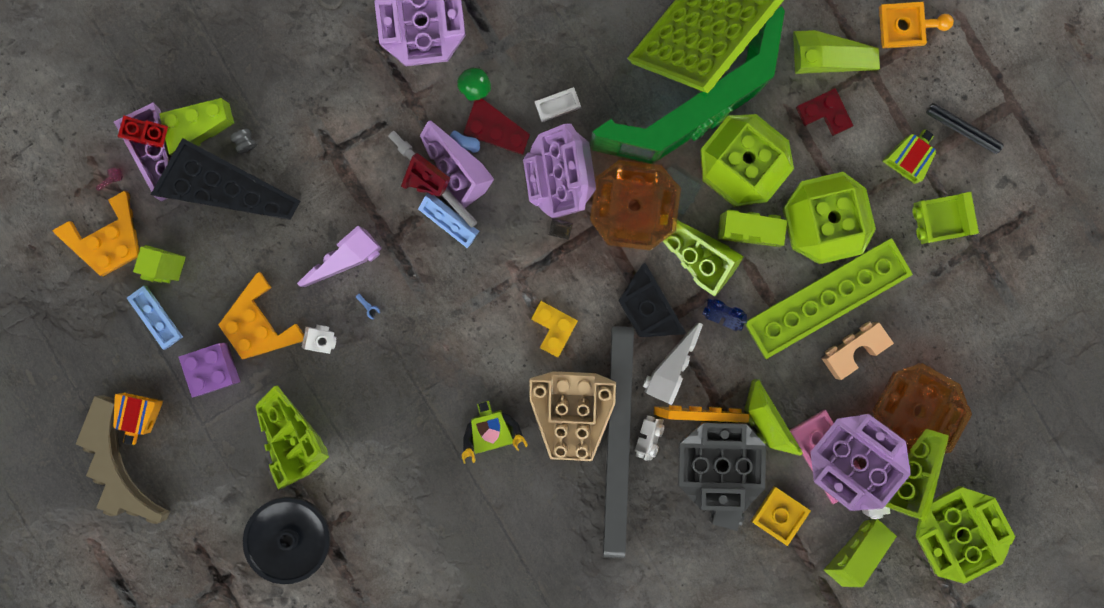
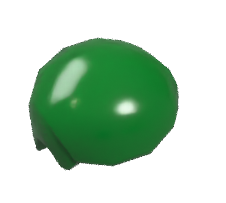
[457,67,491,101]

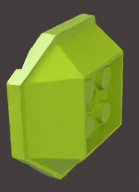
[700,114,794,207]
[782,172,876,264]
[915,486,1015,584]

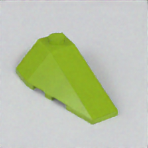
[656,215,744,296]
[885,429,949,522]

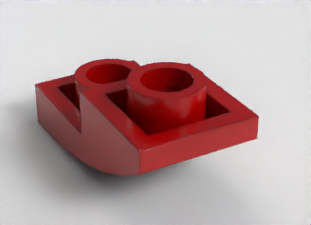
[118,115,168,148]

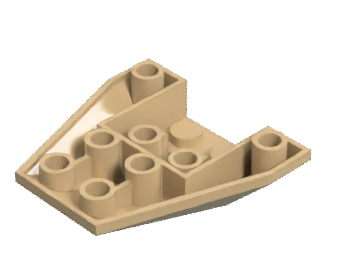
[530,371,616,461]

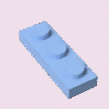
[418,193,480,248]
[127,286,183,350]

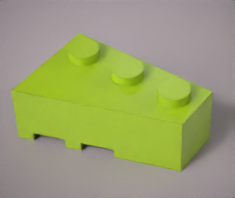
[159,98,234,156]
[717,210,787,247]

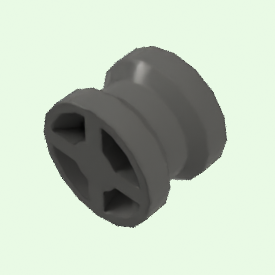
[230,129,257,154]

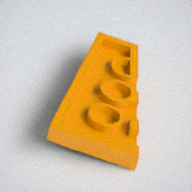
[654,405,749,423]

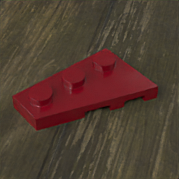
[463,98,530,155]

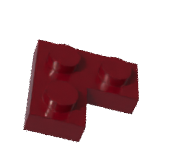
[796,88,854,136]

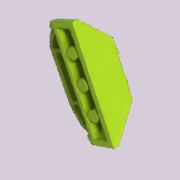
[744,379,803,456]

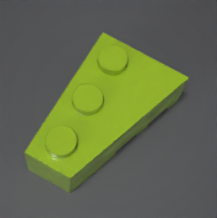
[133,245,186,283]
[824,519,897,587]

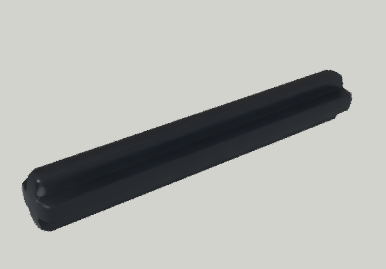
[926,103,1004,154]

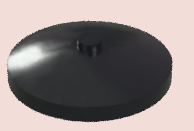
[243,497,331,584]

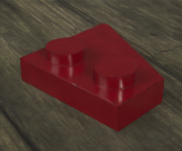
[401,153,450,197]

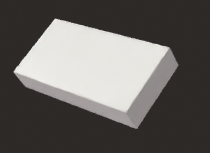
[535,87,581,122]

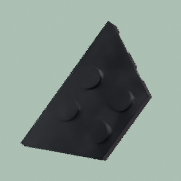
[618,263,686,337]

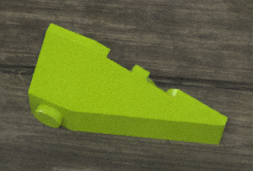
[793,30,880,74]

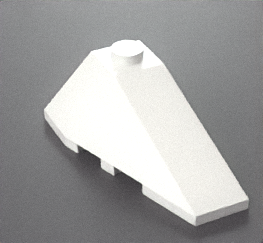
[643,323,703,405]

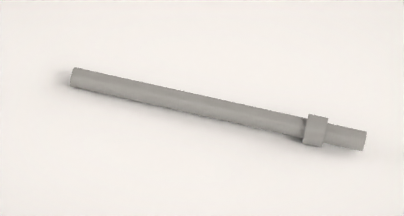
[388,131,478,228]

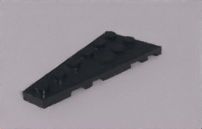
[150,138,301,220]

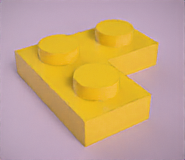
[531,301,578,358]

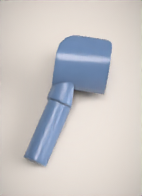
[356,294,380,319]

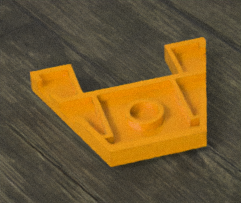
[52,191,140,276]
[218,272,304,359]

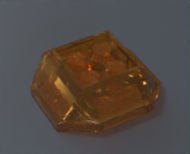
[590,160,681,251]
[873,363,972,454]

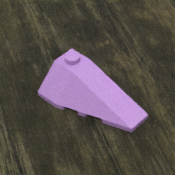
[420,121,494,208]
[297,226,382,287]

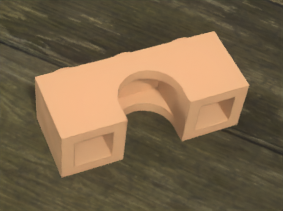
[821,321,894,380]

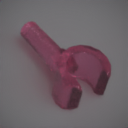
[96,167,123,191]

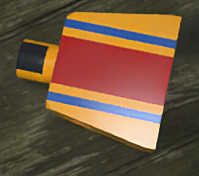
[113,392,163,445]

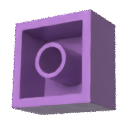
[179,343,240,397]

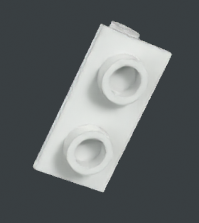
[635,415,664,461]

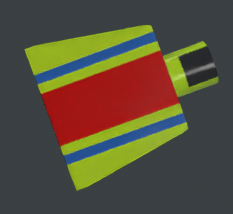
[882,130,936,184]

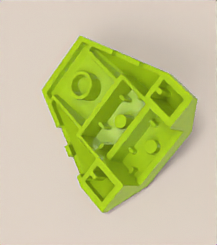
[255,385,329,490]

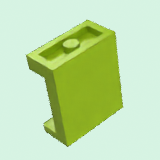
[912,192,979,244]

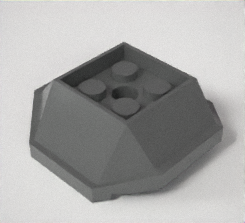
[678,422,766,511]

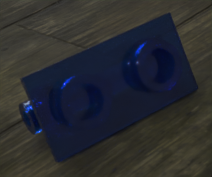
[702,298,747,331]

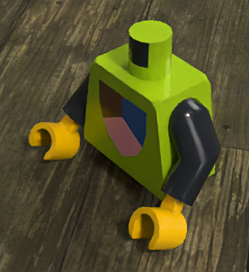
[462,401,528,464]

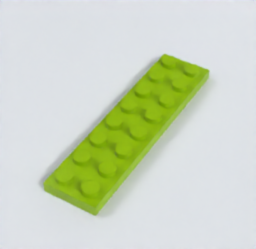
[744,238,913,359]

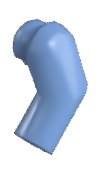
[450,130,480,153]

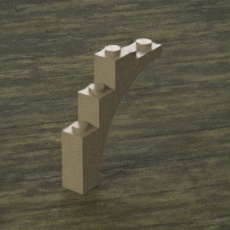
[76,395,170,524]

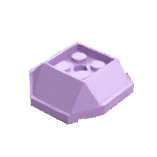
[374,0,466,66]
[523,124,596,218]
[810,414,911,511]

